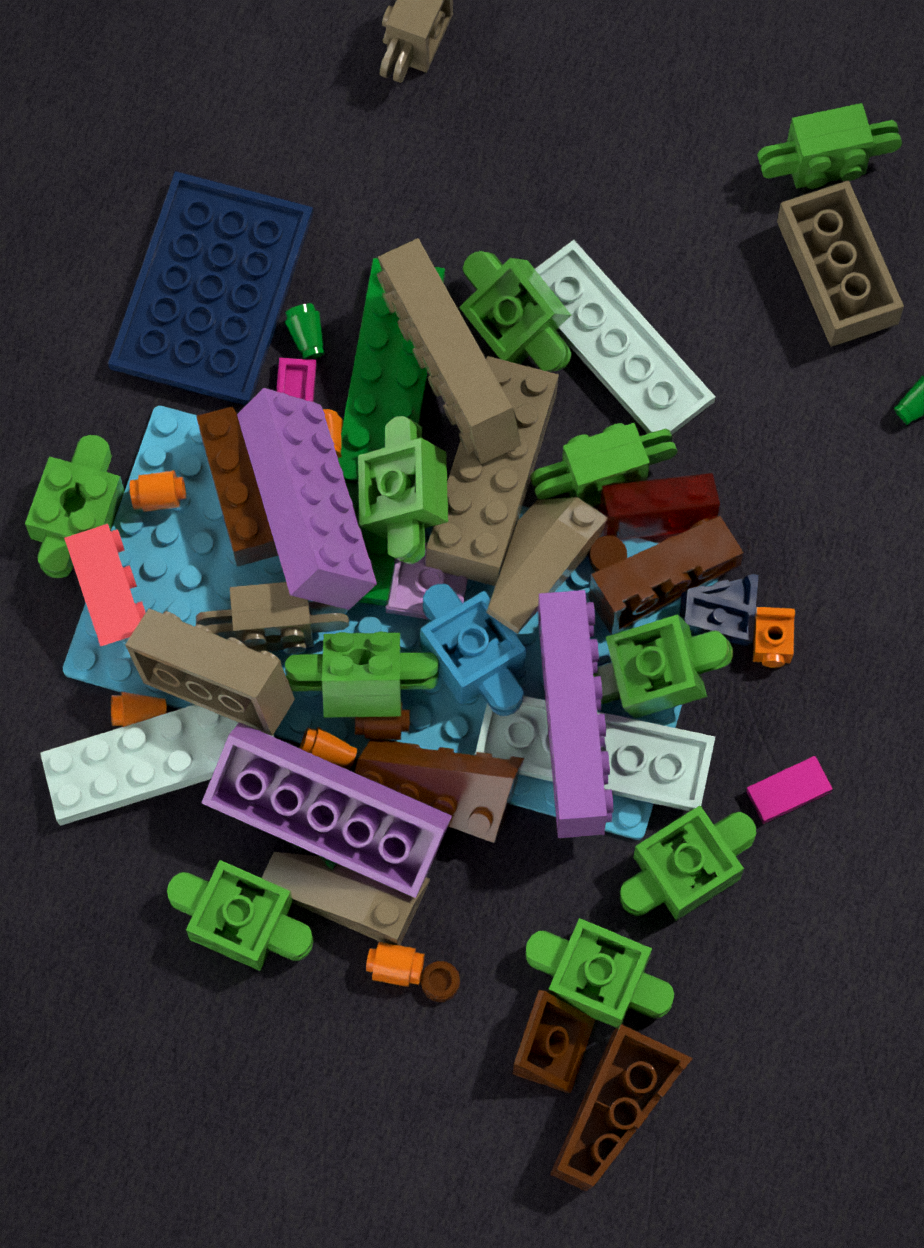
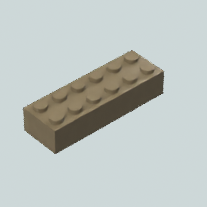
[377,238,521,464]
[426,356,559,586]

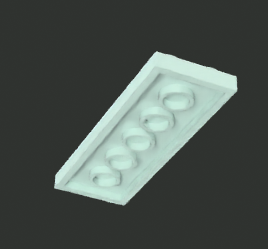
[535,240,715,435]
[475,696,715,811]
[40,705,275,826]

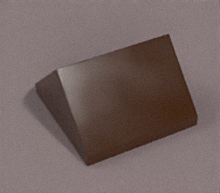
[513,990,595,1093]

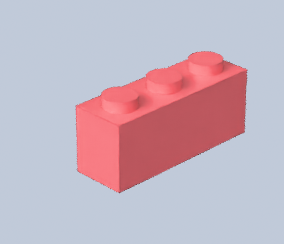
[64,524,146,646]

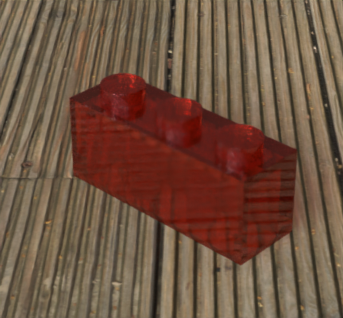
[599,473,720,540]

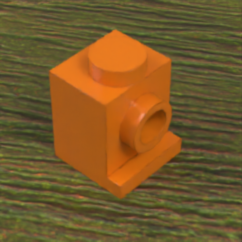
[753,607,795,667]

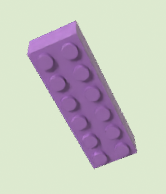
[237,388,377,610]
[538,590,614,838]
[202,722,452,898]

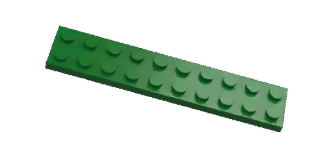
[337,258,445,606]

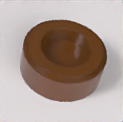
[588,535,627,571]
[421,961,460,1002]

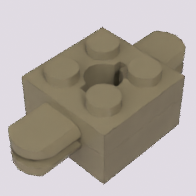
[380,0,453,83]
[195,582,349,654]

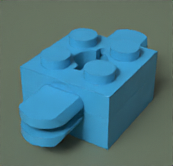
[420,584,527,716]

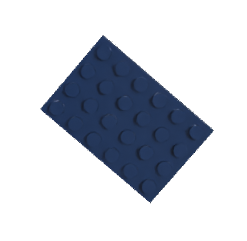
[108,171,314,406]

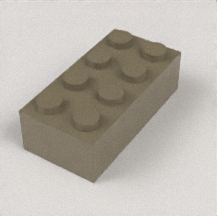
[777,180,904,347]
[125,608,295,736]

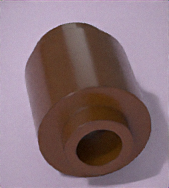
[355,702,410,740]

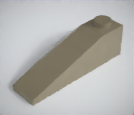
[486,497,608,634]
[262,852,430,945]

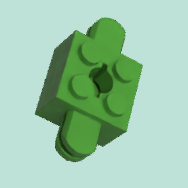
[757,103,902,189]
[459,251,572,372]
[358,416,448,564]
[530,423,678,507]
[25,435,125,578]
[593,614,733,719]
[285,632,439,718]
[620,805,756,921]
[167,860,313,971]
[526,918,674,1028]

